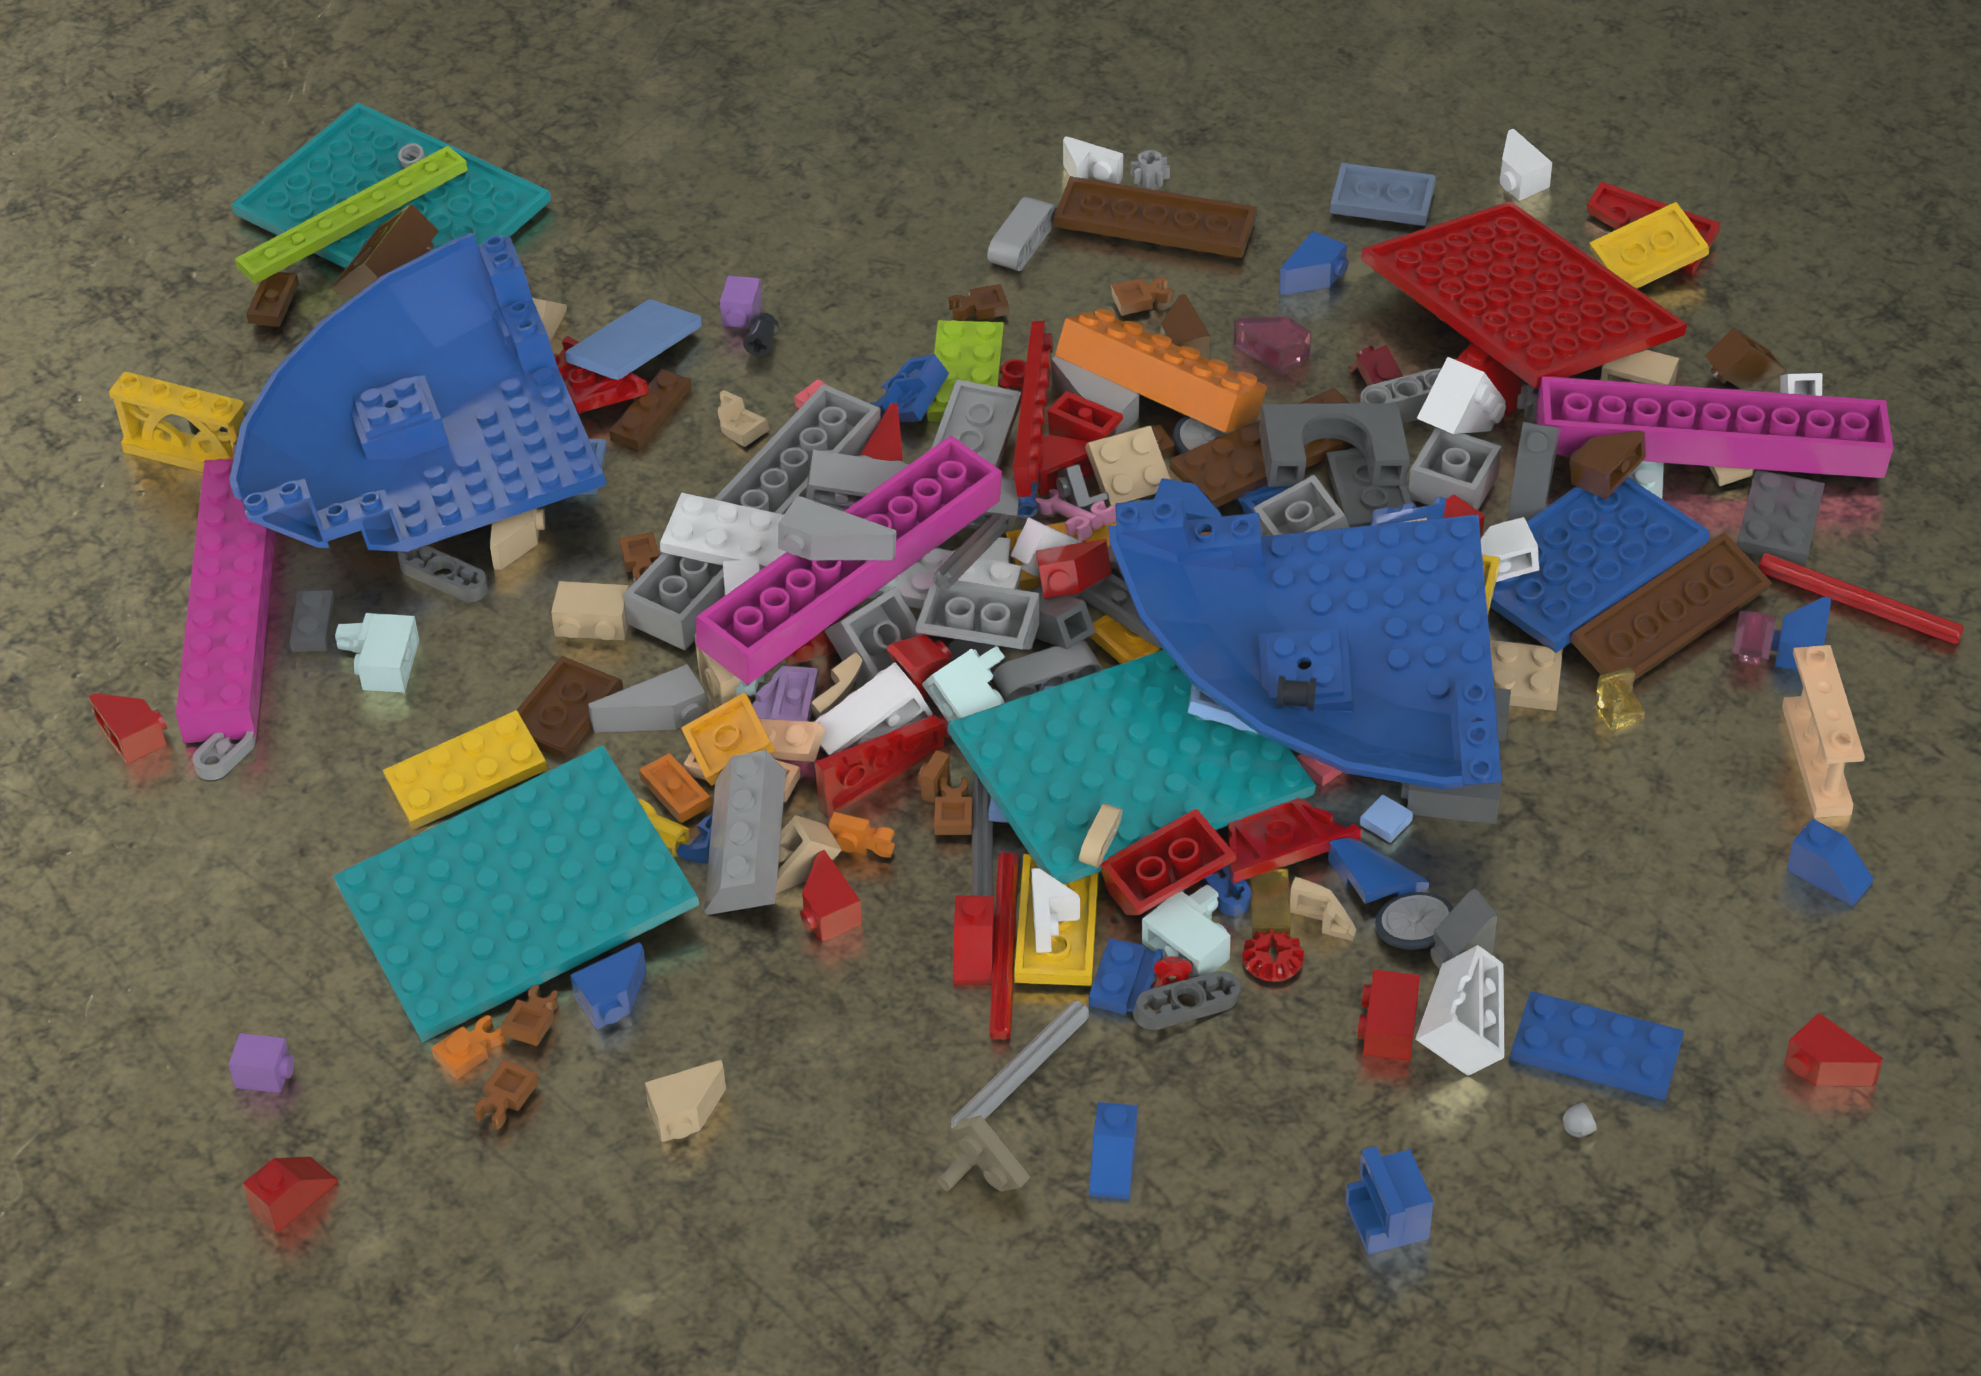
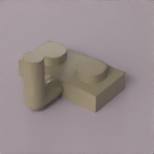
[937,1115,1030,1192]

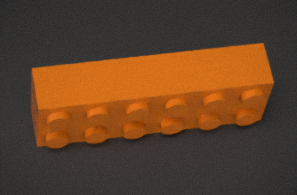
[1055,308,1268,433]

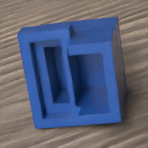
[1345,1146,1434,1255]

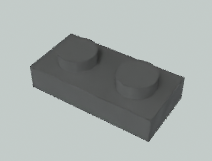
[289,590,335,652]

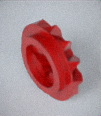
[1242,927,1304,981]

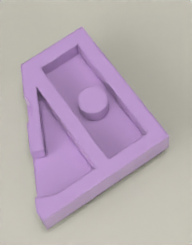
[752,665,819,722]

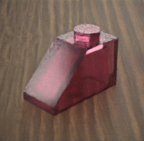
[1234,316,1311,376]
[1732,609,1776,665]

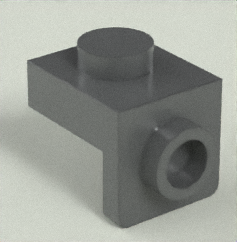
[1056,464,1110,512]

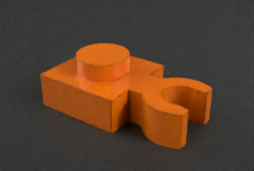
[829,812,895,857]
[431,1015,506,1080]

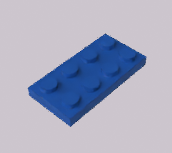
[1510,991,1684,1101]

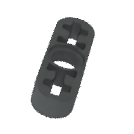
[398,545,488,602]
[1133,971,1241,1030]

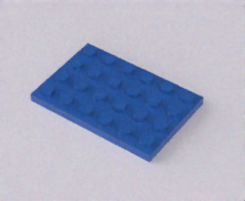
[1490,477,1710,653]

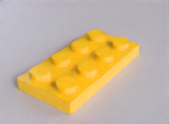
[383,710,548,830]
[1014,854,1099,986]

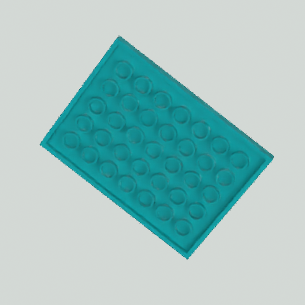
[231,102,551,268]
[948,650,1316,884]
[333,745,700,1043]

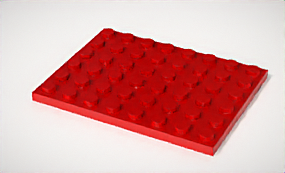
[1361,201,1687,389]

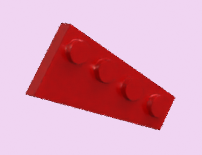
[1587,182,1720,276]
[815,715,944,819]

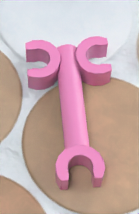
[1035,489,1116,541]

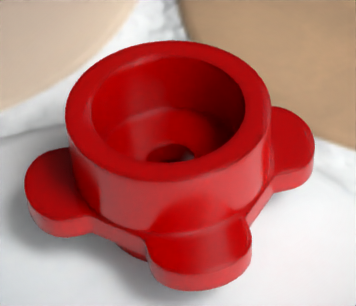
[999,359,1026,390]
[1153,956,1192,988]

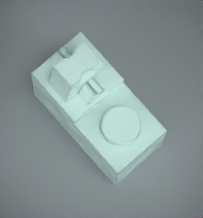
[335,613,419,693]
[922,646,1005,722]
[1142,885,1231,979]

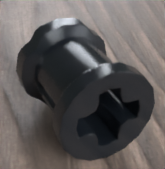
[743,312,779,357]
[1276,675,1317,712]

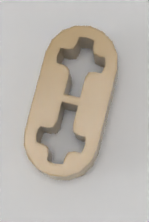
[1079,803,1123,868]

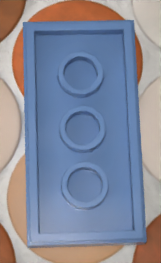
[565,299,702,380]

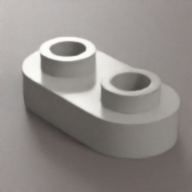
[193,731,255,780]

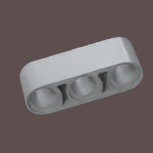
[987,196,1057,271]
[1360,368,1441,424]
[993,640,1102,703]

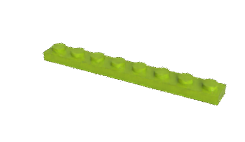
[235,146,468,284]

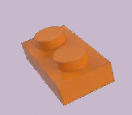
[639,753,711,824]

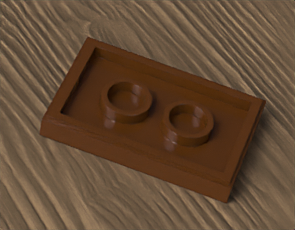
[517,656,623,760]

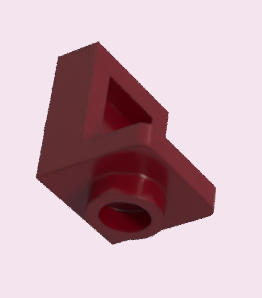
[1348,345,1403,386]

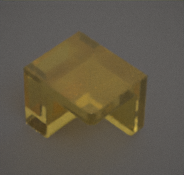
[1595,667,1645,731]

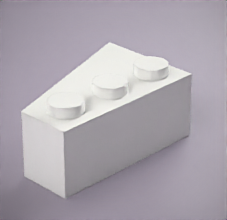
[1417,357,1506,434]
[815,662,933,757]
[1415,945,1504,1076]

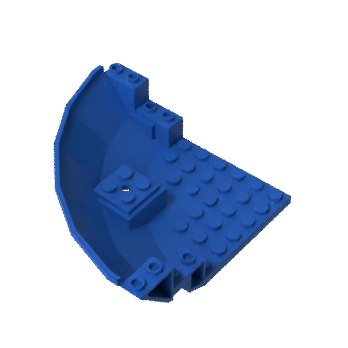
[229,233,607,552]
[1109,497,1502,790]

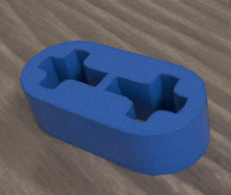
[1199,864,1251,916]

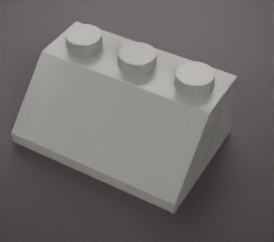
[916,577,1039,649]

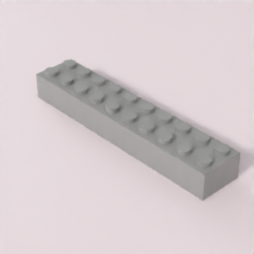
[623,384,881,650]

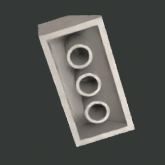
[704,750,786,915]

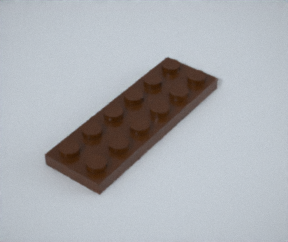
[1054,176,1257,258]
[1169,388,1354,508]
[1570,532,1772,692]

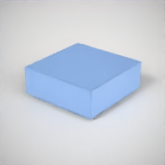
[1360,795,1413,843]

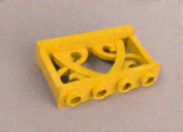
[109,372,245,473]

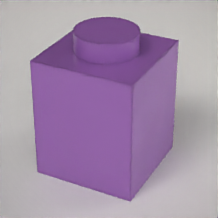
[720,275,762,329]
[228,1033,294,1093]

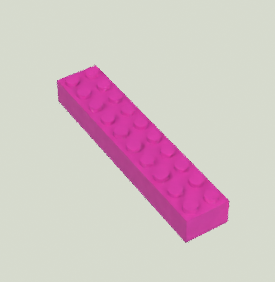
[1536,376,1893,478]
[696,435,1002,685]
[176,459,276,743]

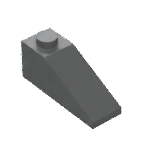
[1507,422,1561,522]

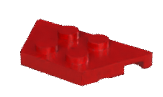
[554,336,649,413]
[1228,798,1361,884]

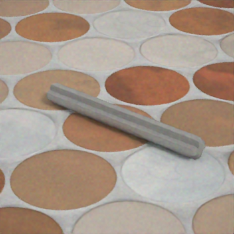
[951,1000,1089,1129]

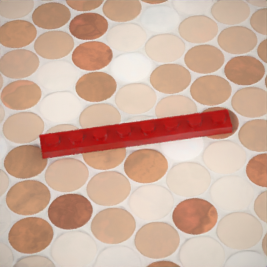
[1013,320,1054,497]

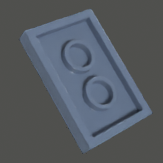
[1330,163,1436,226]

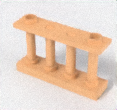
[1782,645,1865,818]

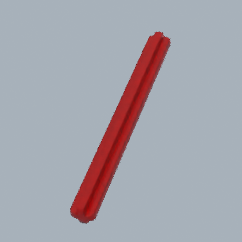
[1758,553,1964,645]
[989,852,1018,1041]

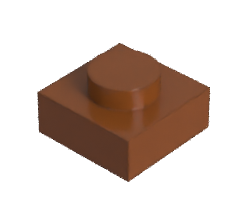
[917,750,951,804]

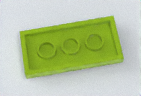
[927,320,1004,422]

